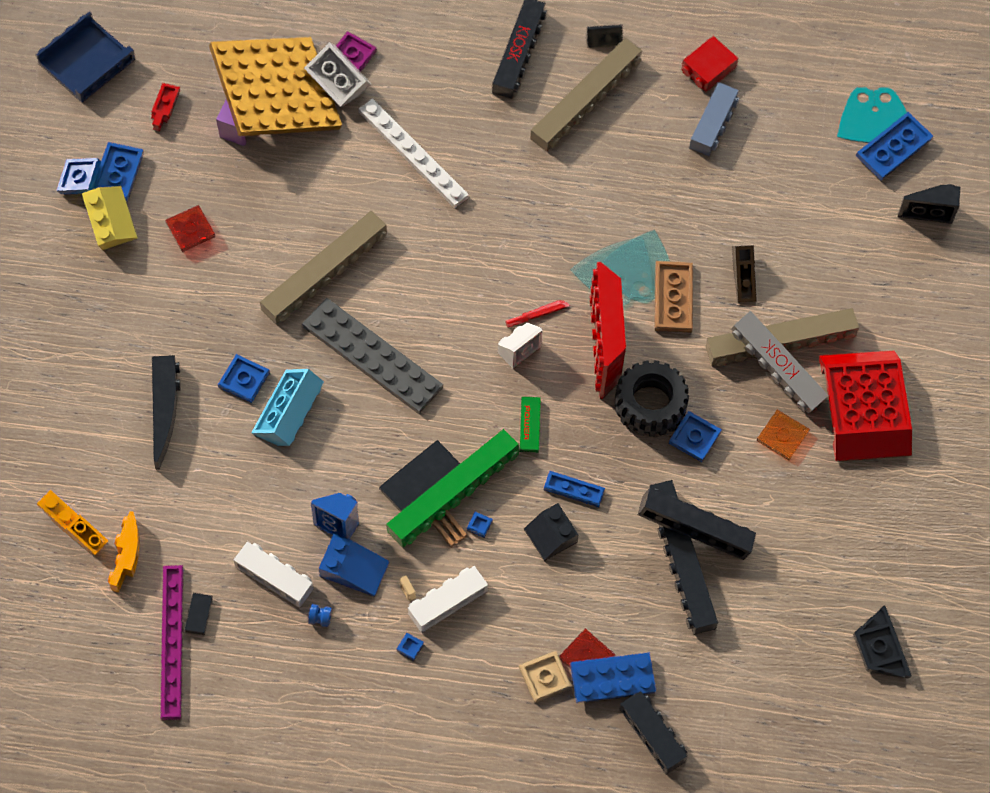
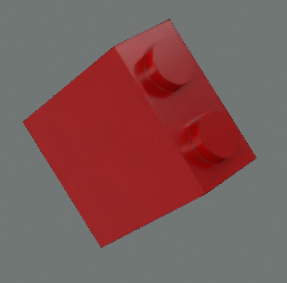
[681,36,739,92]

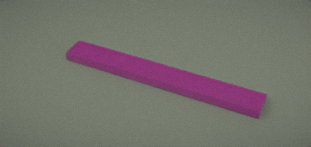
[160,565,183,720]

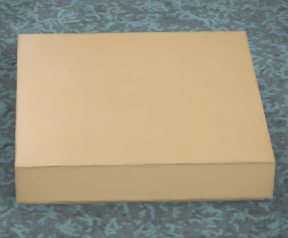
[519,651,572,703]

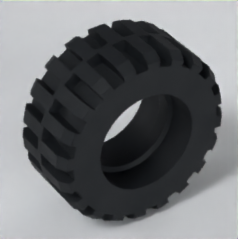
[614,360,689,437]

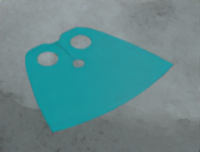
[837,87,907,142]

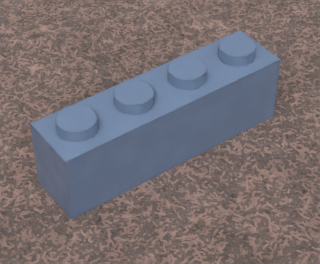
[689,82,740,156]

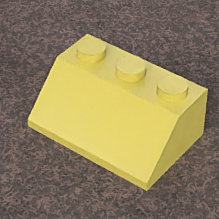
[82,186,138,250]

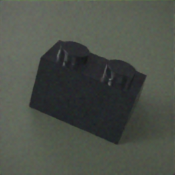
[524,503,579,561]

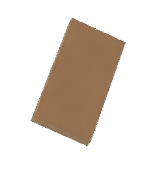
[654,261,693,333]

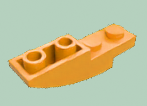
[37,490,109,555]
[108,511,140,593]

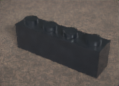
[619,691,688,775]

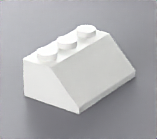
[304,42,371,107]

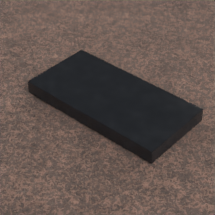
[379,440,461,512]

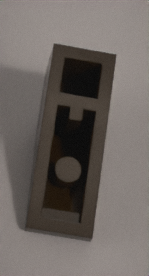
[732,245,757,303]

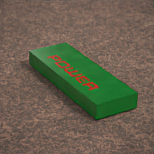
[520,397,541,453]

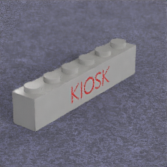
[731,311,829,413]

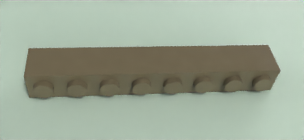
[530,38,642,152]
[260,210,387,325]
[706,308,859,366]

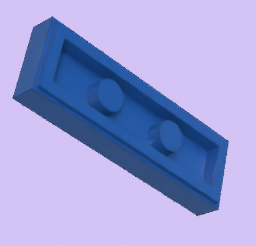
[543,471,605,507]

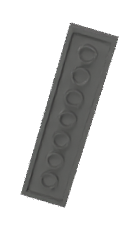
[302,298,443,414]

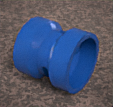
[308,604,332,627]

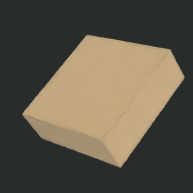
[400,576,416,602]

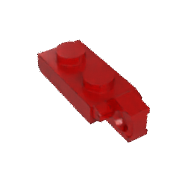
[151,83,181,131]

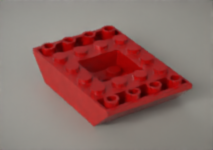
[589,262,626,399]

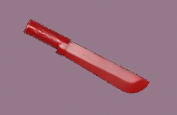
[505,300,570,328]

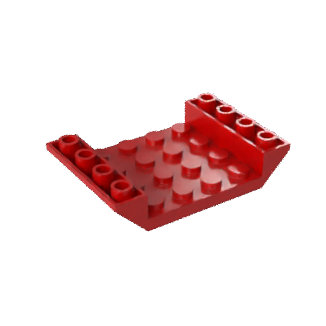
[819,350,912,461]

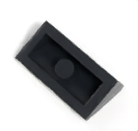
[586,24,623,48]

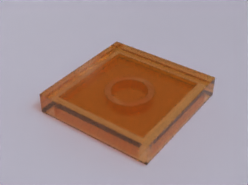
[756,409,810,460]

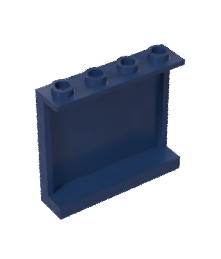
[36,11,136,103]

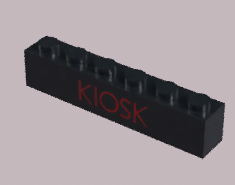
[492,0,548,99]

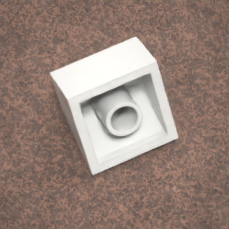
[498,323,543,369]

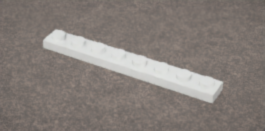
[359,99,469,208]

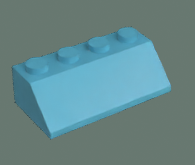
[251,369,324,446]

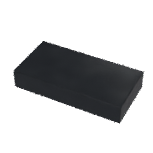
[185,593,213,635]

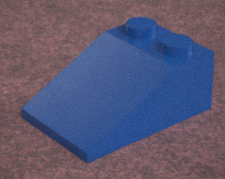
[319,534,389,597]

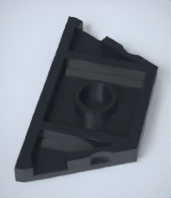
[853,605,912,679]

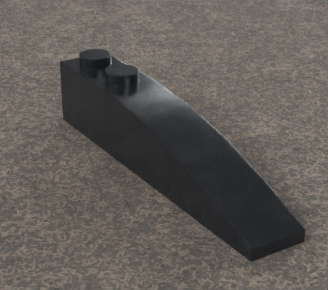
[152,355,181,470]

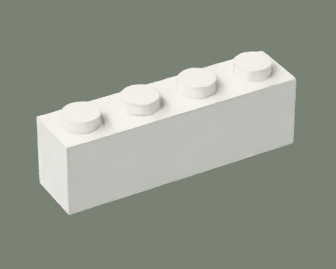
[234,541,313,608]
[408,566,488,633]

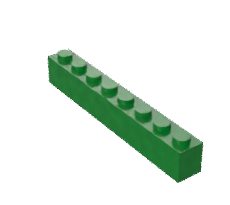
[386,429,520,548]

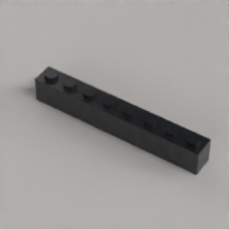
[649,480,718,635]

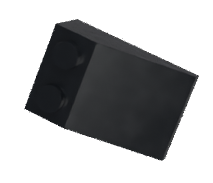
[897,184,961,224]

